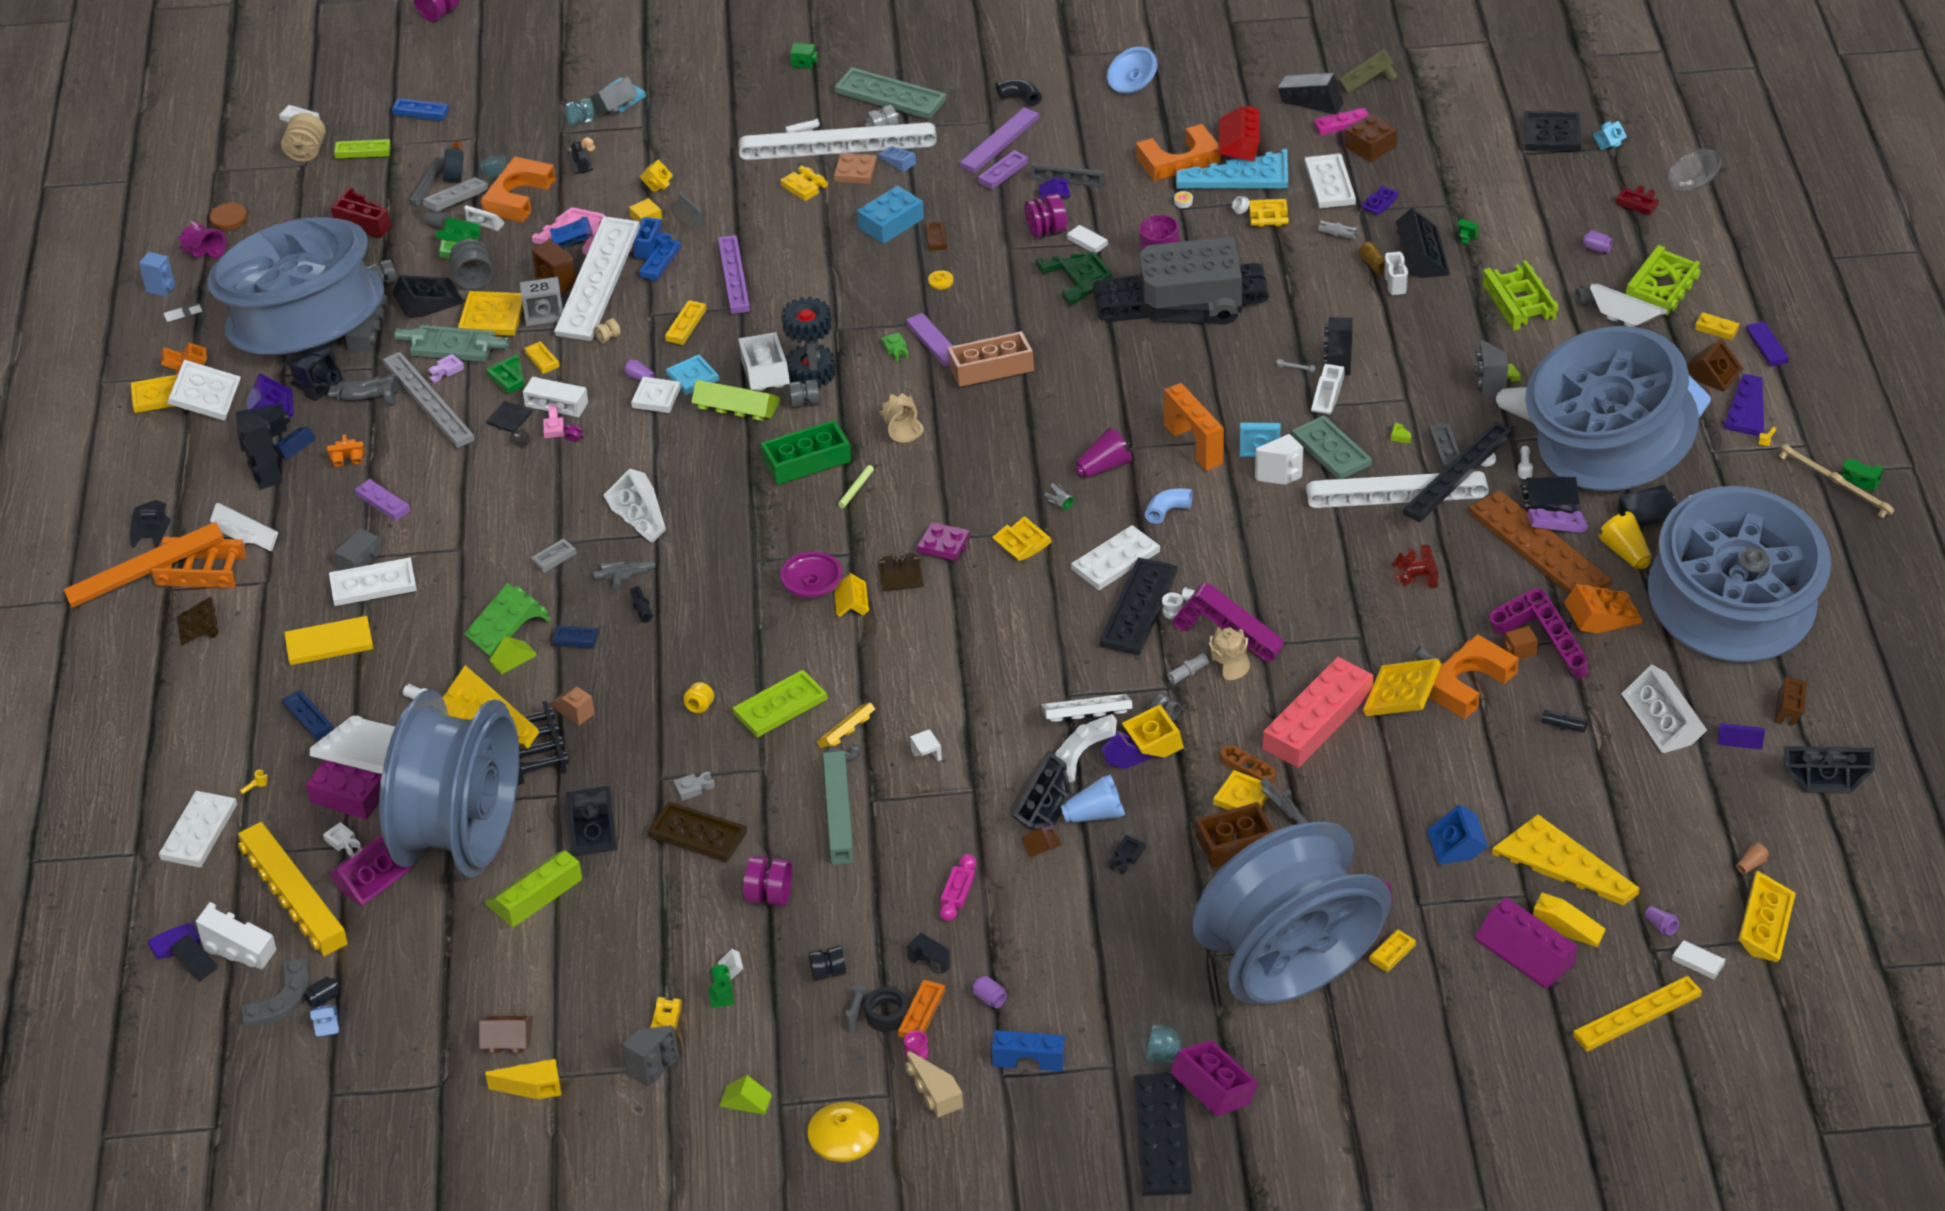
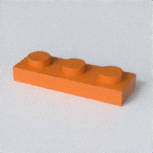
[898,980,945,1038]

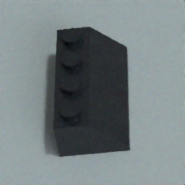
[1396,208,1450,278]

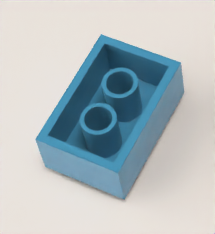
[857,185,924,244]

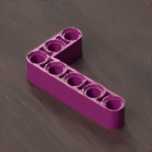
[1173,583,1284,662]
[1489,588,1589,678]

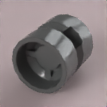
[366,259,397,285]
[789,379,820,408]

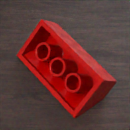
[1218,106,1260,162]

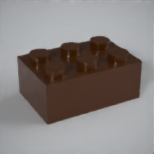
[1196,802,1274,868]

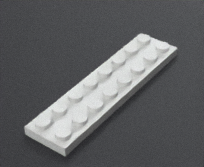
[555,216,640,341]

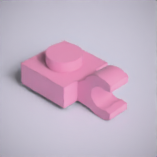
[543,405,564,438]

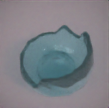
[480,155,508,178]

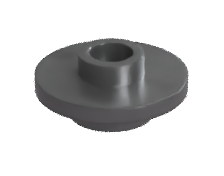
[1739,547,1770,573]

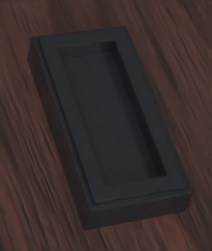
[170,934,218,982]

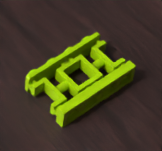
[1482,260,1559,330]

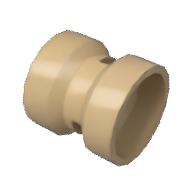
[594,318,621,343]

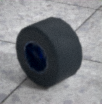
[443,149,463,183]

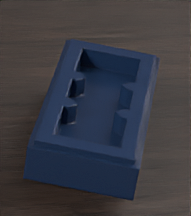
[552,625,599,648]

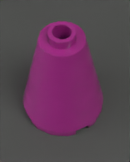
[1074,428,1132,478]

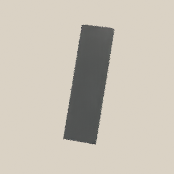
[1031,163,1105,187]

